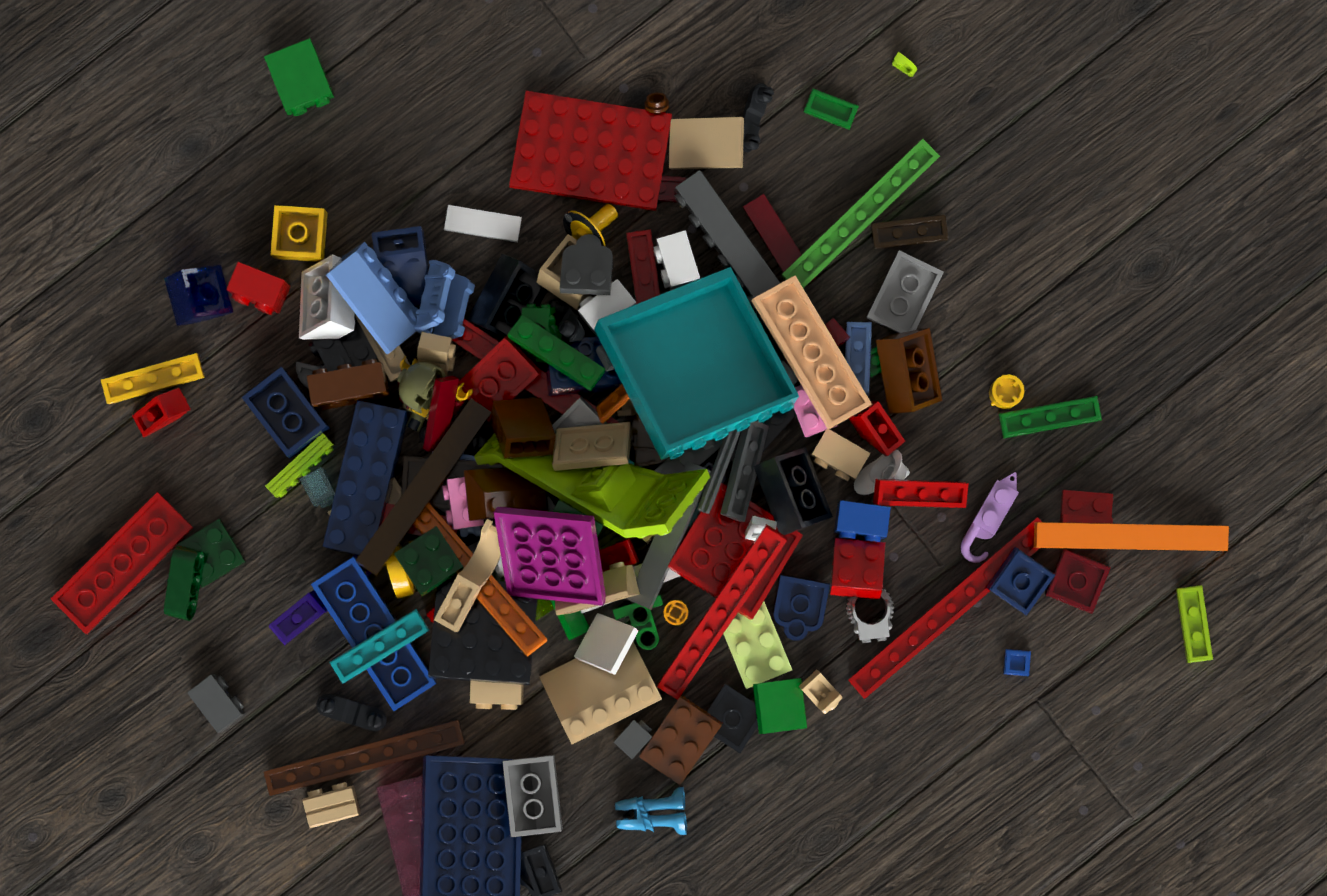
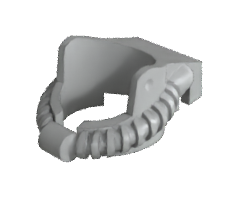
[846,589,894,643]

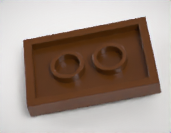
[639,695,723,785]

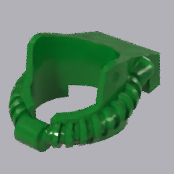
[519,303,563,364]

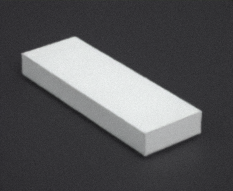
[444,205,522,243]

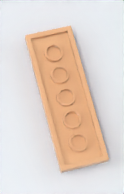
[751,276,872,430]

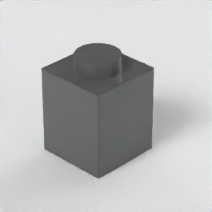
[613,720,653,759]

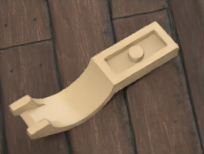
[434,519,501,632]

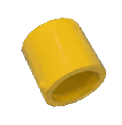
[989,374,1024,409]

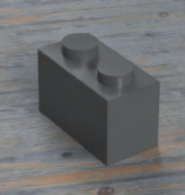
[187,674,245,733]

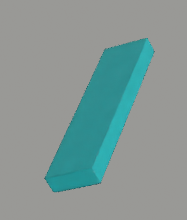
[329,609,430,684]

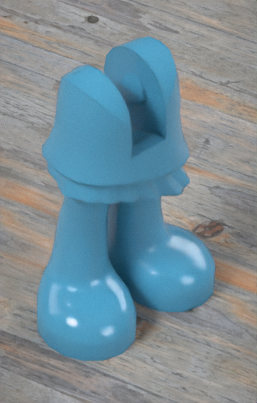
[615,787,687,835]

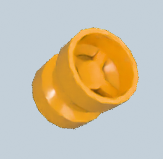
[664,600,688,625]

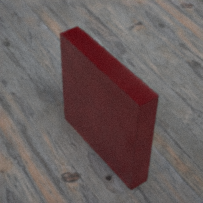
[1045,549,1111,614]

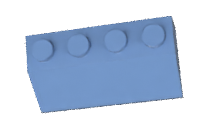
[326,242,419,354]

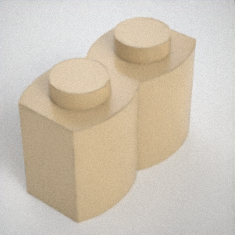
[417,332,456,376]

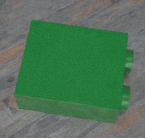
[264,38,335,116]

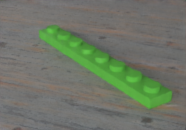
[781,139,940,289]

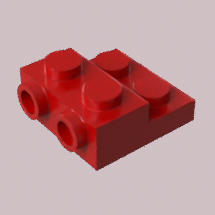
[1060,490,1113,523]

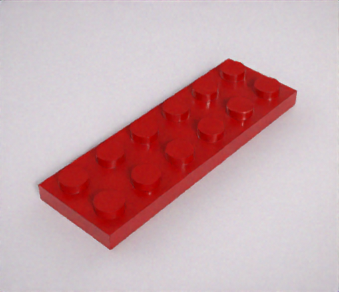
[51,492,194,634]

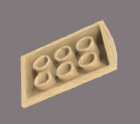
[539,641,662,744]

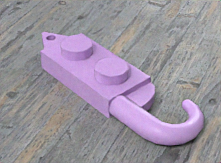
[961,472,1019,563]

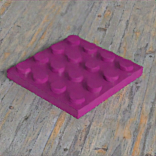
[494,507,606,606]

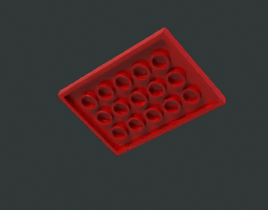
[509,91,672,211]

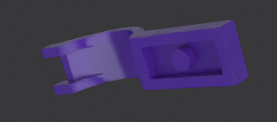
[268,555,372,645]

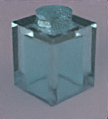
[300,467,336,508]

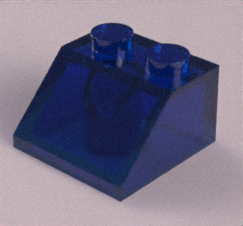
[164,265,233,326]

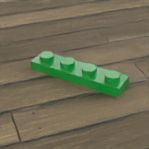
[508,315,605,391]

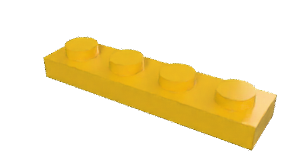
[101,353,205,404]

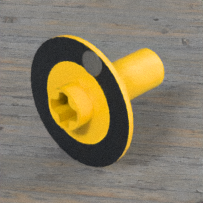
[563,204,618,247]

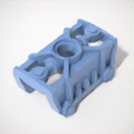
[414,260,475,339]

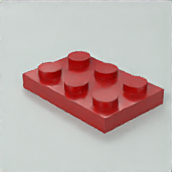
[458,335,542,422]

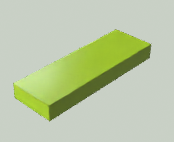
[1176,585,1213,663]

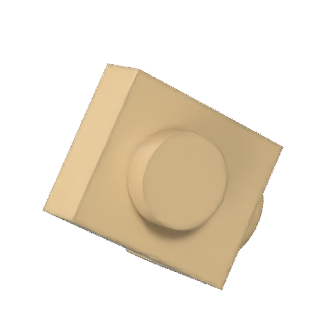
[799,670,843,714]

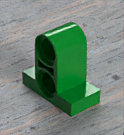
[612,595,663,650]

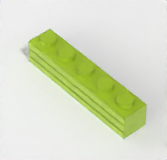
[265,433,335,498]

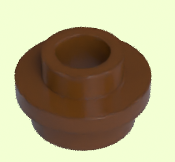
[644,92,669,114]

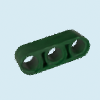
[164,545,204,621]

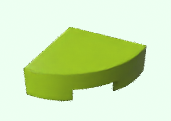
[892,52,917,77]

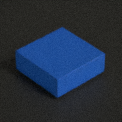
[1003,649,1031,676]

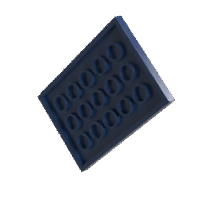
[420,756,521,896]

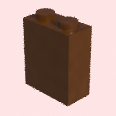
[490,398,556,458]

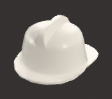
[854,450,910,495]

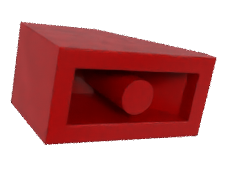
[132,388,191,437]
[849,401,905,456]

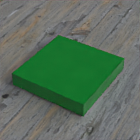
[753,678,807,734]

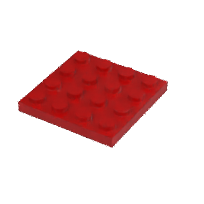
[668,483,803,620]

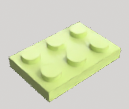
[723,601,792,689]

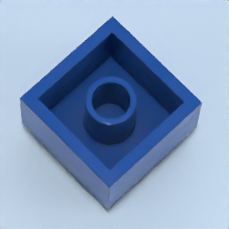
[834,500,891,542]

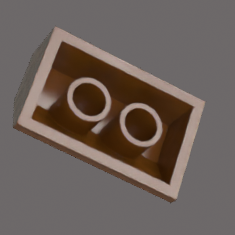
[876,328,942,413]
[307,359,391,411]
[464,468,548,521]

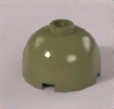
[398,362,445,414]

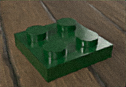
[176,519,246,588]
[394,526,464,596]

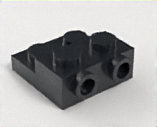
[308,315,378,372]

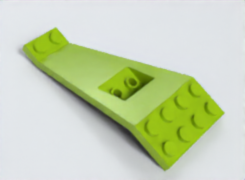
[474,433,710,538]

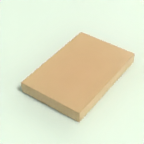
[669,117,744,170]
[552,422,632,471]

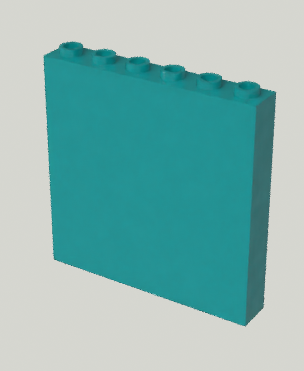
[594,267,799,460]

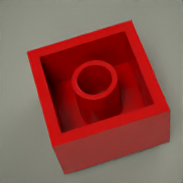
[226,262,291,315]
[830,538,886,599]

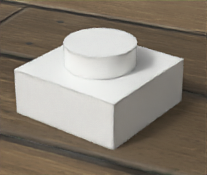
[745,516,777,541]

